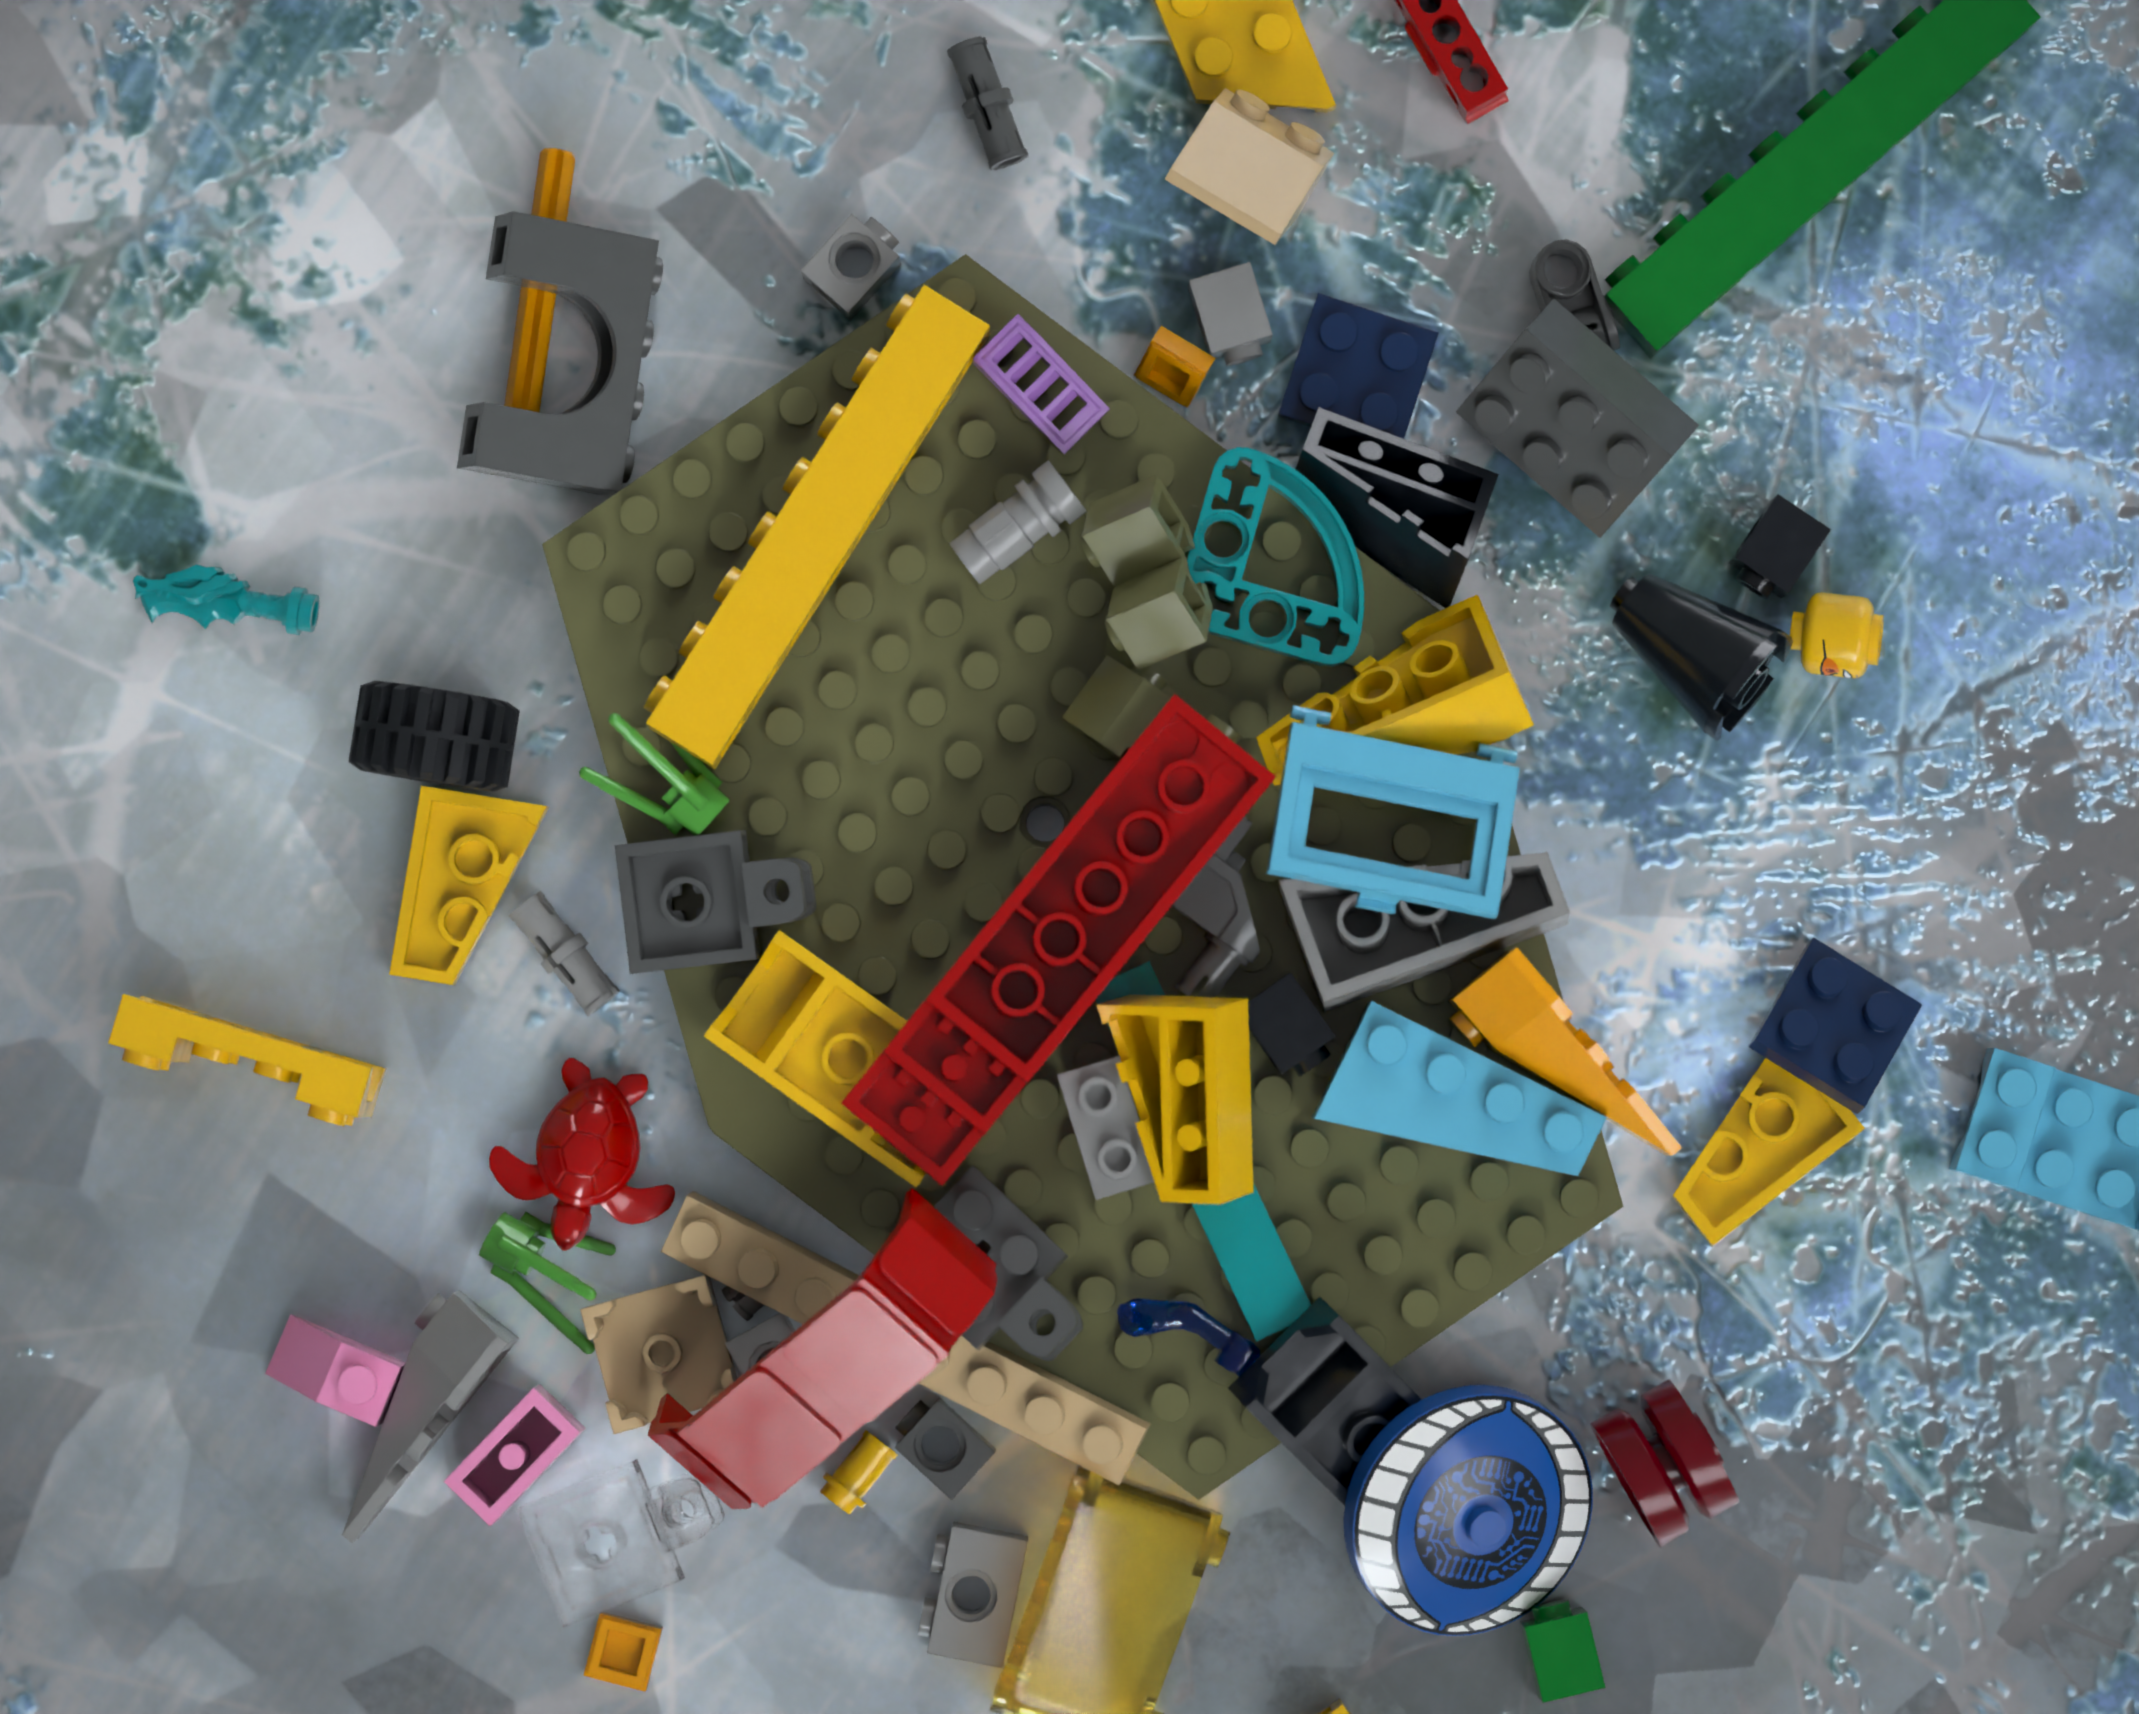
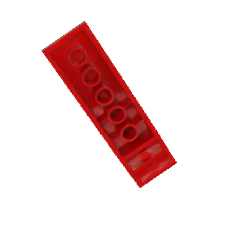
[840,694,1276,1186]

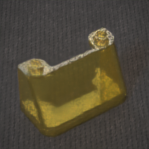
[989,1464,1231,1714]

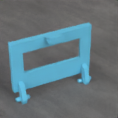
[1266,705,1520,919]

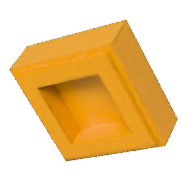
[1133,326,1216,408]
[583,1611,663,1692]

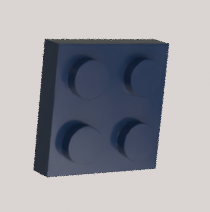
[1278,293,1439,439]
[1748,937,1923,1114]

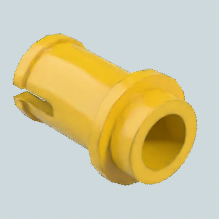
[820,1429,898,1515]

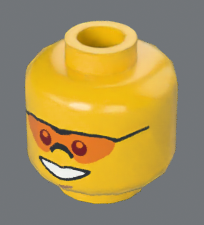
[1789,592,1884,679]

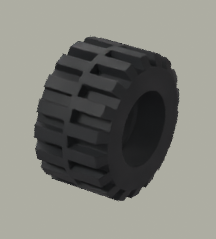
[348,681,520,792]

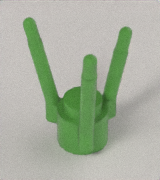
[579,713,730,836]
[479,1212,616,1354]

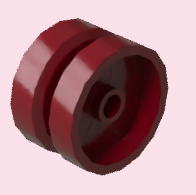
[1590,1379,1739,1547]

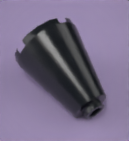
[1610,573,1793,741]

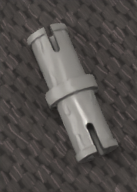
[509,891,620,1016]

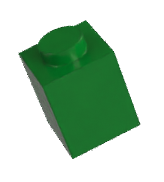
[1520,1600,1606,1703]

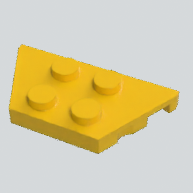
[1153,0,1336,113]

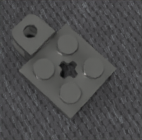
[615,830,817,974]
[934,1166,1083,1361]

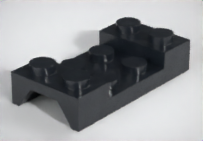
[1228,1297,1422,1506]

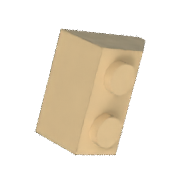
[1165,88,1335,245]

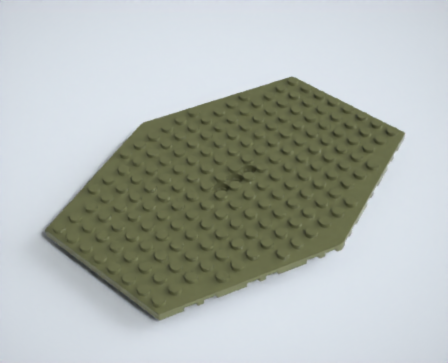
[542,254,1624,1500]

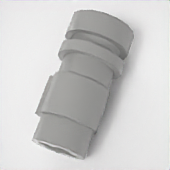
[949,460,1087,584]

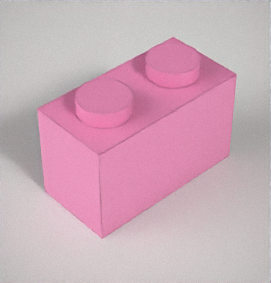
[443,1384,586,1526]

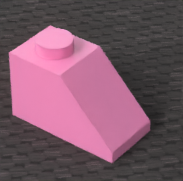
[265,1314,406,1427]

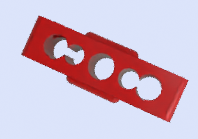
[1394,0,1509,125]

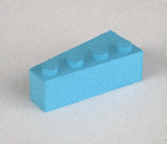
[1311,1001,1607,1176]

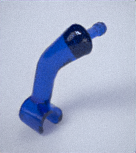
[1117,1298,1260,1376]

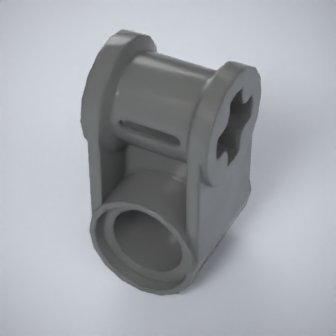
[1529,239,1620,351]

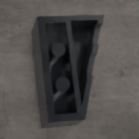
[1295,407,1499,608]

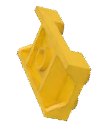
[704,930,926,1188]
[108,994,387,1126]

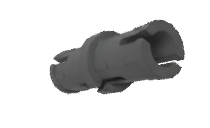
[947,36,1029,170]

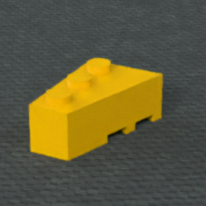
[1096,995,1254,1205]

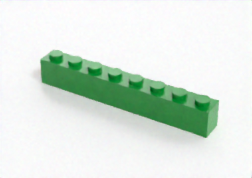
[1604,0,2041,359]

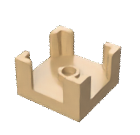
[580,1275,738,1434]

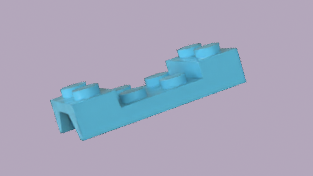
[1949,1048,2139,1231]

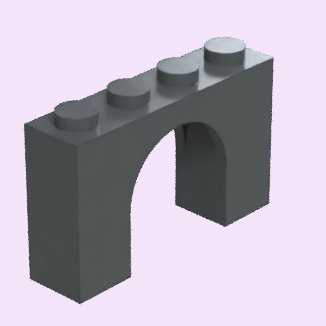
[457,211,663,495]

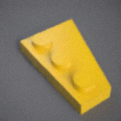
[1672,1058,1865,1247]

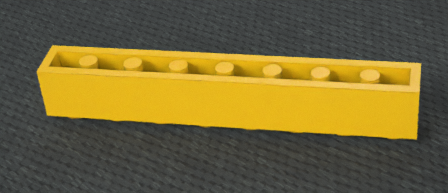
[644,285,990,769]

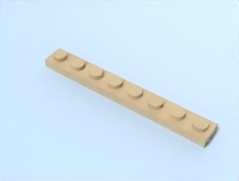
[661,1191,1151,1485]

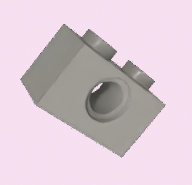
[1057,1056,1154,1200]
[918,1522,1028,1668]

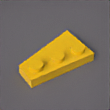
[389,785,549,985]

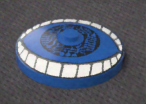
[1343,1385,1593,1636]

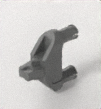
[1171,817,1260,997]

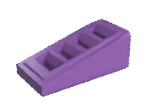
[973,314,1110,455]

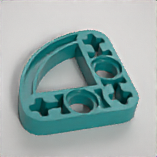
[1187,447,1364,667]

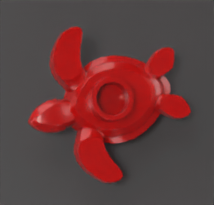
[489,1058,675,1251]

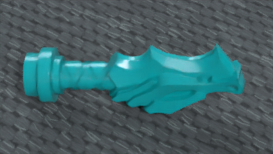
[133,564,320,635]

